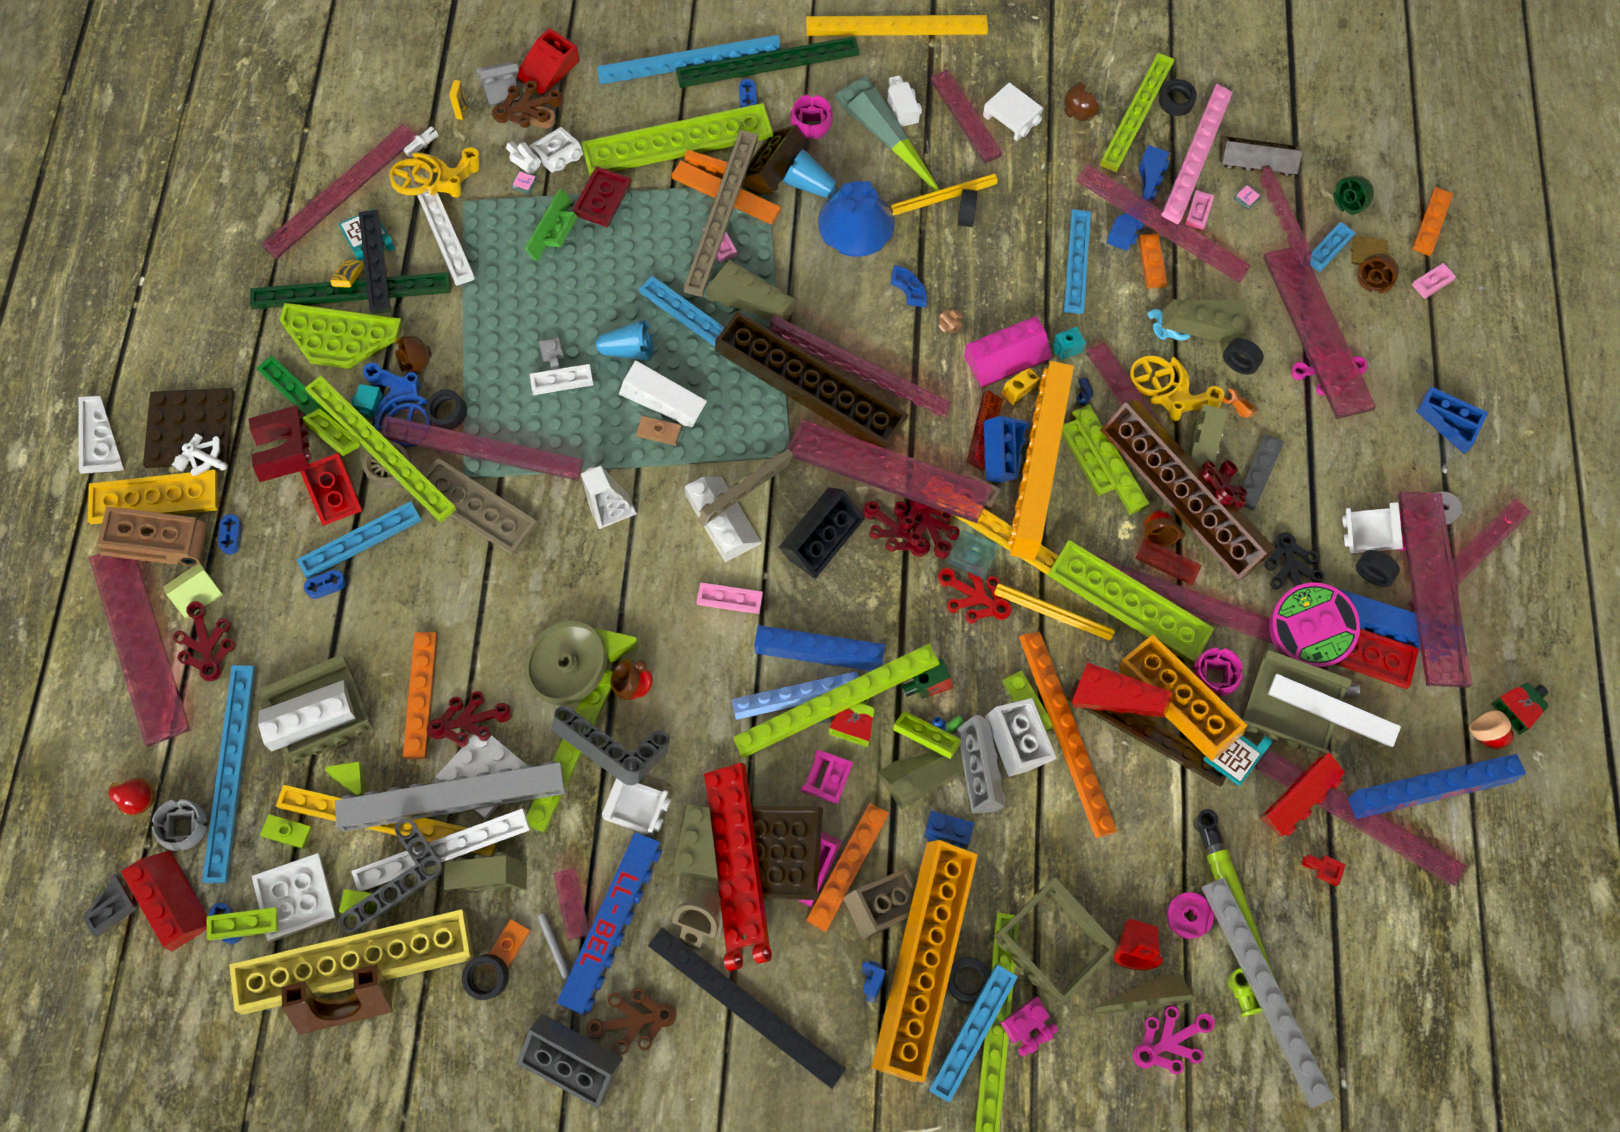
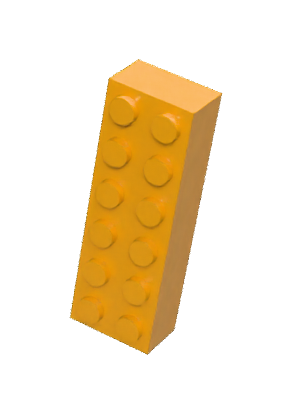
[1119,634,1248,761]

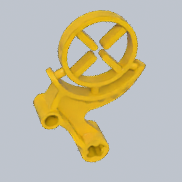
[389,147,480,197]
[1129,356,1224,421]

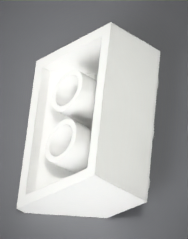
[985,698,1056,776]

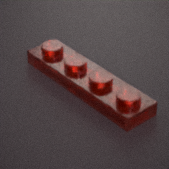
[967,390,1003,471]

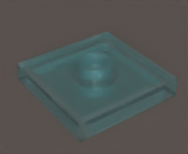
[947,530,1000,579]

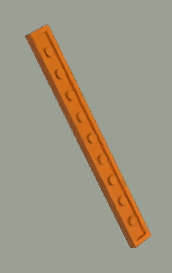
[1019,632,1117,838]

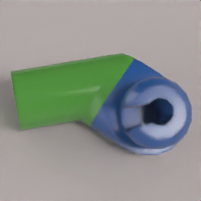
[932,715,964,734]

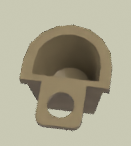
[672,887,721,949]

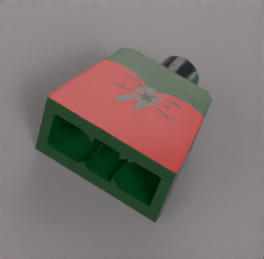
[902,658,953,699]
[1491,683,1548,735]

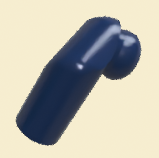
[1076,377,1094,405]

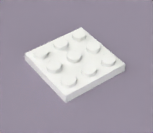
[436,732,527,819]
[252,853,337,942]

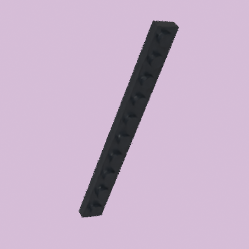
[648,927,846,1089]

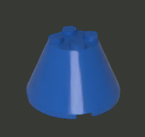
[818,181,895,257]

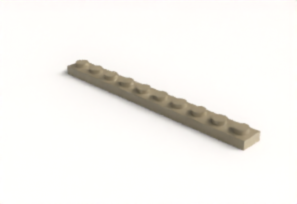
[683,130,758,297]

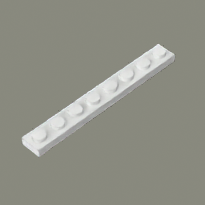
[405,166,475,286]
[352,809,531,892]

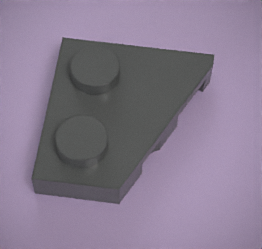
[83,874,137,938]

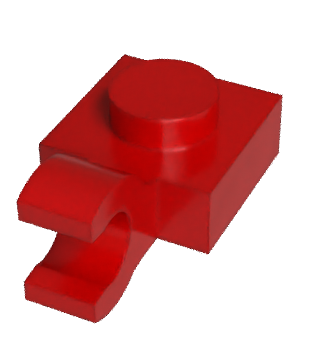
[1301,854,1346,886]

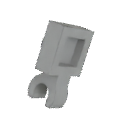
[539,337,563,370]

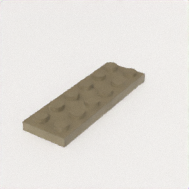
[423,458,538,556]

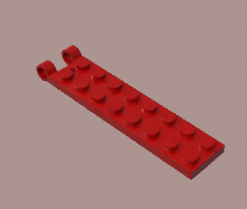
[704,762,772,971]

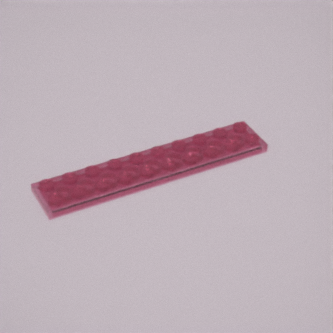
[1263,245,1376,419]
[787,420,992,523]
[1398,491,1473,688]
[88,553,191,747]

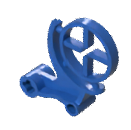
[363,363,431,448]

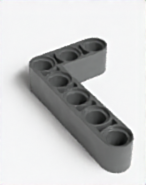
[552,706,670,785]
[339,818,443,932]

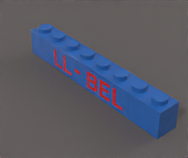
[1348,754,1526,819]
[557,832,663,1016]

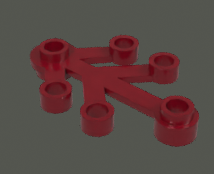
[1201,459,1248,509]
[901,493,960,559]
[862,501,930,557]
[173,601,236,682]
[427,691,512,747]

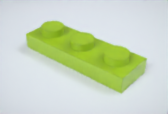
[303,409,360,456]
[1002,670,1053,731]
[893,711,961,759]
[207,907,279,941]

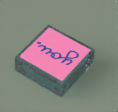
[511,170,537,195]
[1234,184,1262,210]

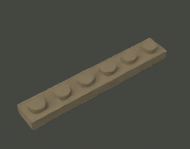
[698,449,794,527]

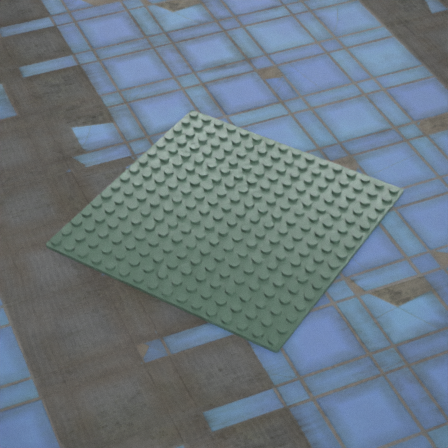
[463,187,790,479]

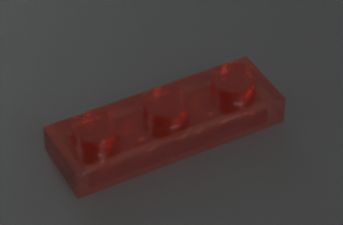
[1135,539,1202,585]

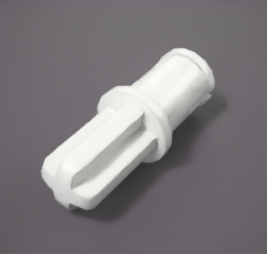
[404,127,438,157]

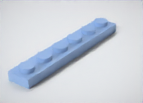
[731,671,859,720]

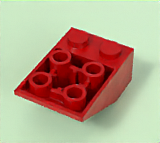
[516,28,580,96]

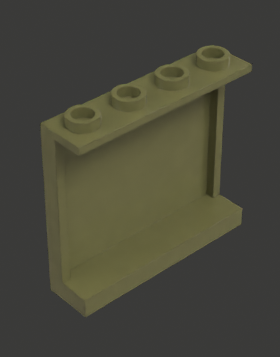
[1242,650,1352,757]
[259,654,373,764]

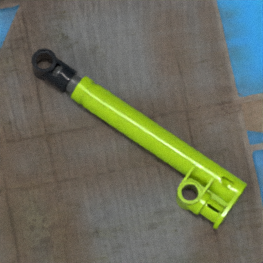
[1193,809,1277,1018]

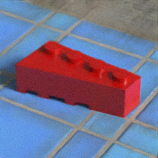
[1072,662,1173,717]

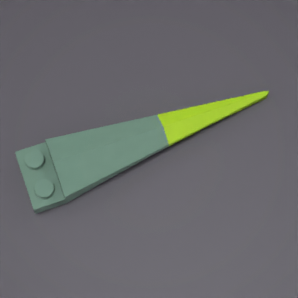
[835,76,939,191]

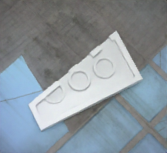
[78,396,124,474]

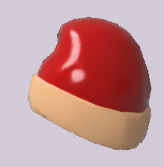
[1469,710,1514,750]

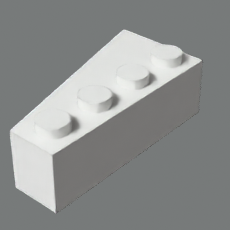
[619,360,707,427]

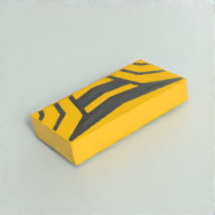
[449,80,467,120]
[330,260,364,287]

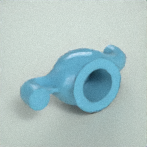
[1148,308,1190,341]

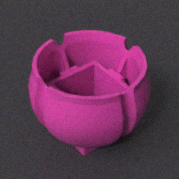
[791,94,833,139]
[1193,647,1243,697]

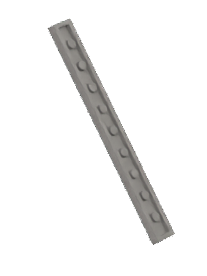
[1202,878,1334,1108]

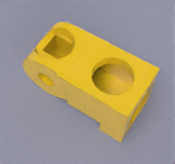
[1001,368,1041,406]

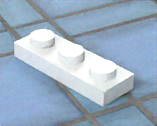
[530,364,593,395]

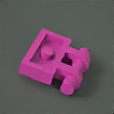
[1000,997,1058,1057]

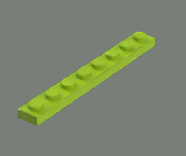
[1100,53,1175,173]
[527,670,613,833]

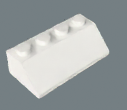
[684,476,762,562]
[258,680,357,751]

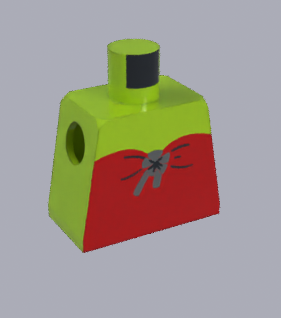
[829,698,874,747]

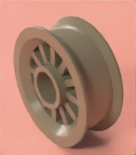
[362,441,411,489]

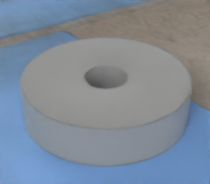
[1426,492,1462,525]

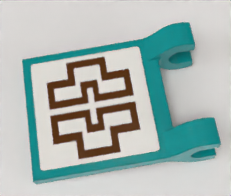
[338,208,396,263]
[1203,715,1273,786]

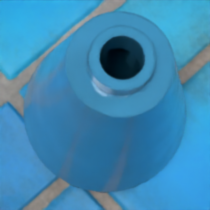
[783,149,838,198]
[596,320,653,360]

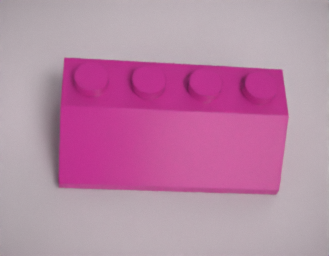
[964,316,1052,388]

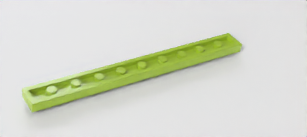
[305,375,457,523]
[733,643,940,758]
[974,913,1019,1132]

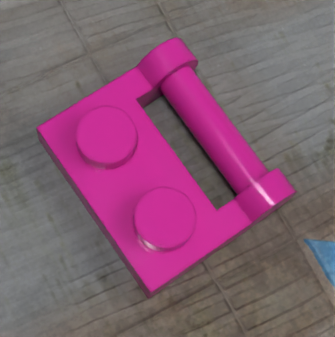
[801,750,853,805]

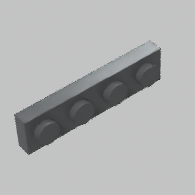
[1242,434,1284,511]

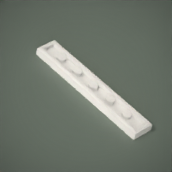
[1268,674,1401,747]

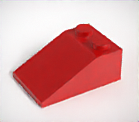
[300,453,363,526]

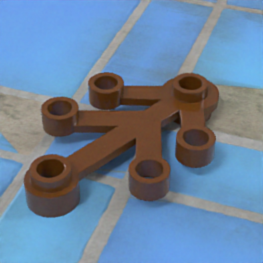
[492,80,563,128]
[586,988,676,1055]

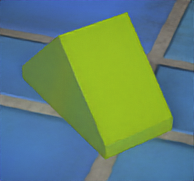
[595,628,638,663]
[325,762,366,796]

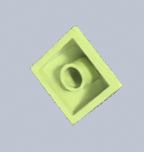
[163,563,223,619]

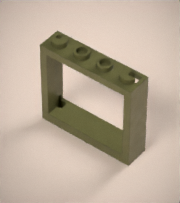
[993,877,1118,1005]

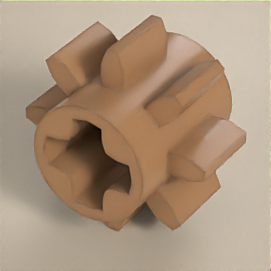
[939,309,963,334]

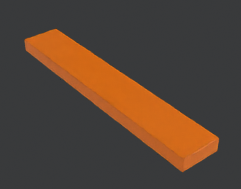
[671,161,781,225]

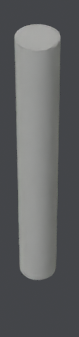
[537,913,570,980]

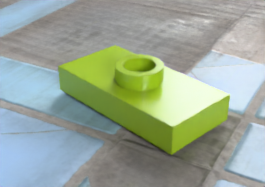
[260,814,312,849]

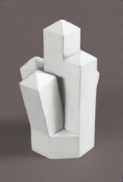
[506,142,541,174]

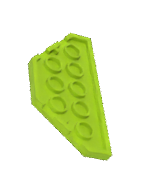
[280,303,402,369]

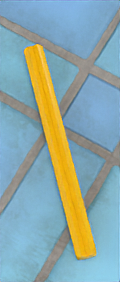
[891,174,998,215]
[994,583,1115,641]

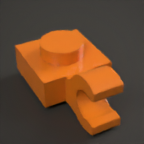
[1223,388,1258,418]

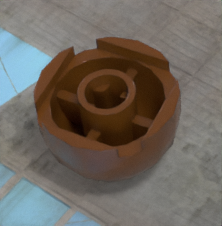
[1064,82,1100,121]
[1357,253,1399,293]
[395,335,431,376]

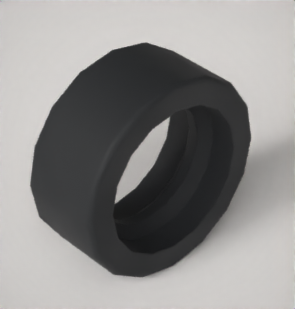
[1159,79,1197,116]
[958,189,978,227]
[1223,338,1264,375]
[425,389,467,430]
[1356,550,1400,587]
[462,954,509,1001]
[947,957,990,1004]

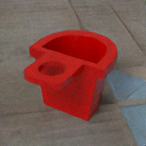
[1113,919,1163,970]

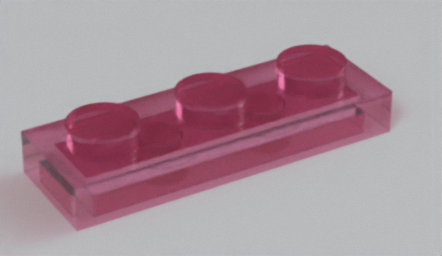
[553,868,590,941]

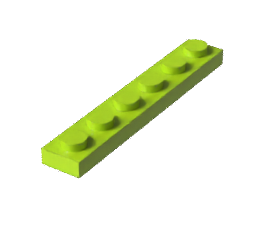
[1071,404,1150,515]

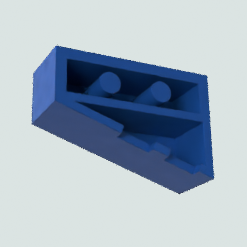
[1416,387,1488,454]
[984,416,1031,483]

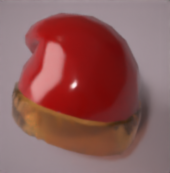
[108,777,155,816]

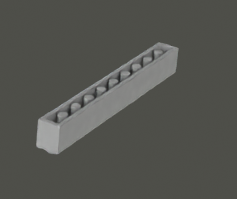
[335,761,566,832]

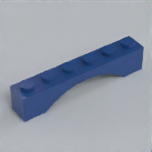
[1106,145,1170,251]

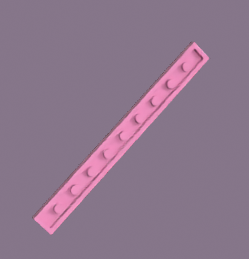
[1161,84,1233,224]

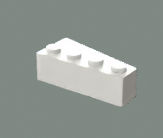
[581,466,637,529]

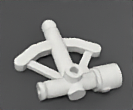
[172,434,227,476]

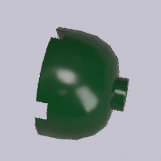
[1333,175,1374,215]

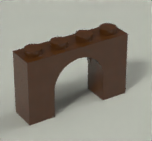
[282,964,393,1035]

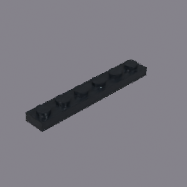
[358,209,391,315]

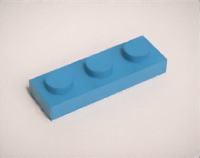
[1304,222,1356,273]

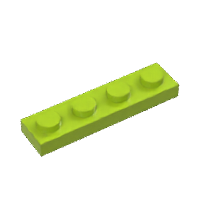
[1061,419,1117,496]

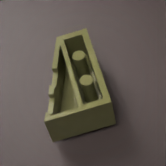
[1188,405,1228,471]
[673,804,718,883]
[444,852,527,893]

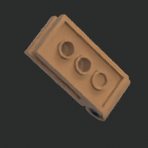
[97,506,208,566]

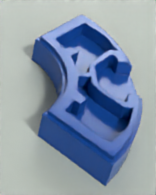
[891,265,927,308]

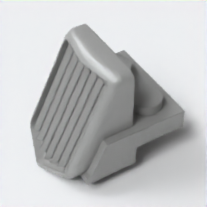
[475,61,520,105]

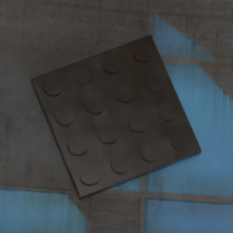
[143,388,234,468]
[751,806,823,901]

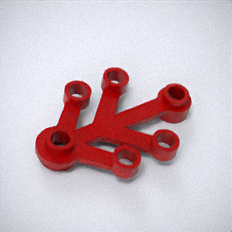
[938,566,1012,624]

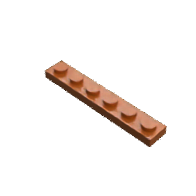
[403,632,438,759]
[806,803,889,932]

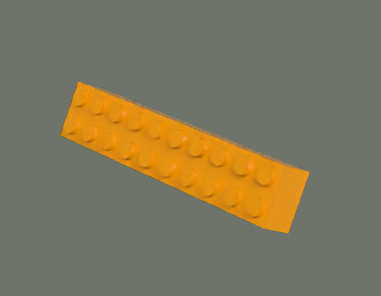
[1008,361,1074,561]
[871,840,978,1082]

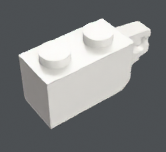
[887,75,922,127]

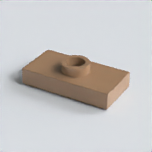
[636,416,682,446]

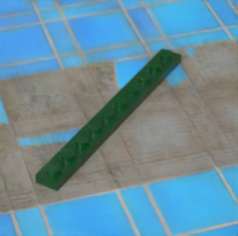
[676,36,859,88]
[250,272,450,309]

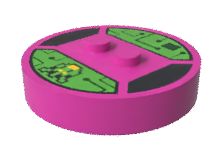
[1269,583,1360,669]

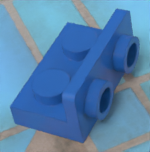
[924,811,974,850]
[862,960,885,1004]

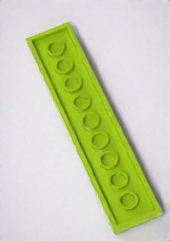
[581,103,773,177]

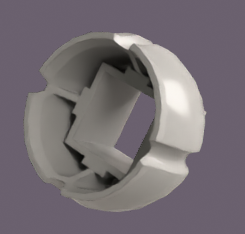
[152,799,207,851]

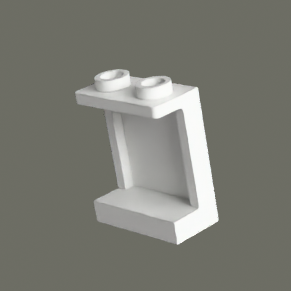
[983,83,1043,141]
[1343,502,1403,553]
[602,778,671,837]

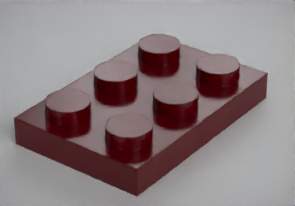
[572,166,632,228]

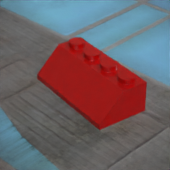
[1260,753,1345,837]
[121,850,208,952]

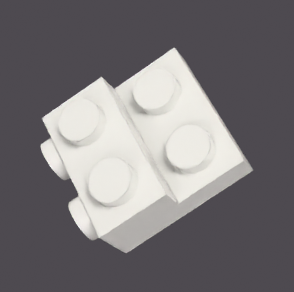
[529,127,583,173]

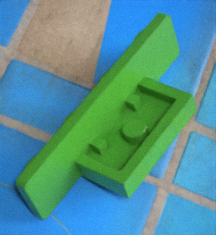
[525,189,578,261]

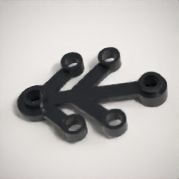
[1264,532,1325,590]

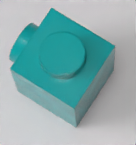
[1052,326,1086,360]
[352,384,383,418]

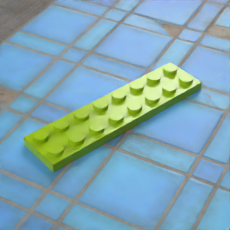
[1047,540,1214,664]

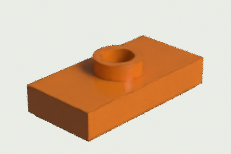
[489,919,531,968]

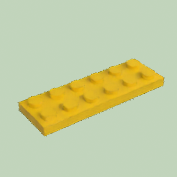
[88,470,218,525]

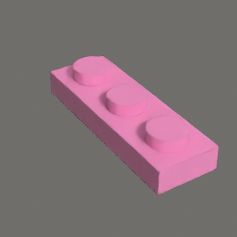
[697,582,763,614]

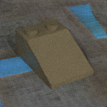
[843,868,916,940]

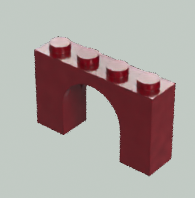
[249,405,312,482]

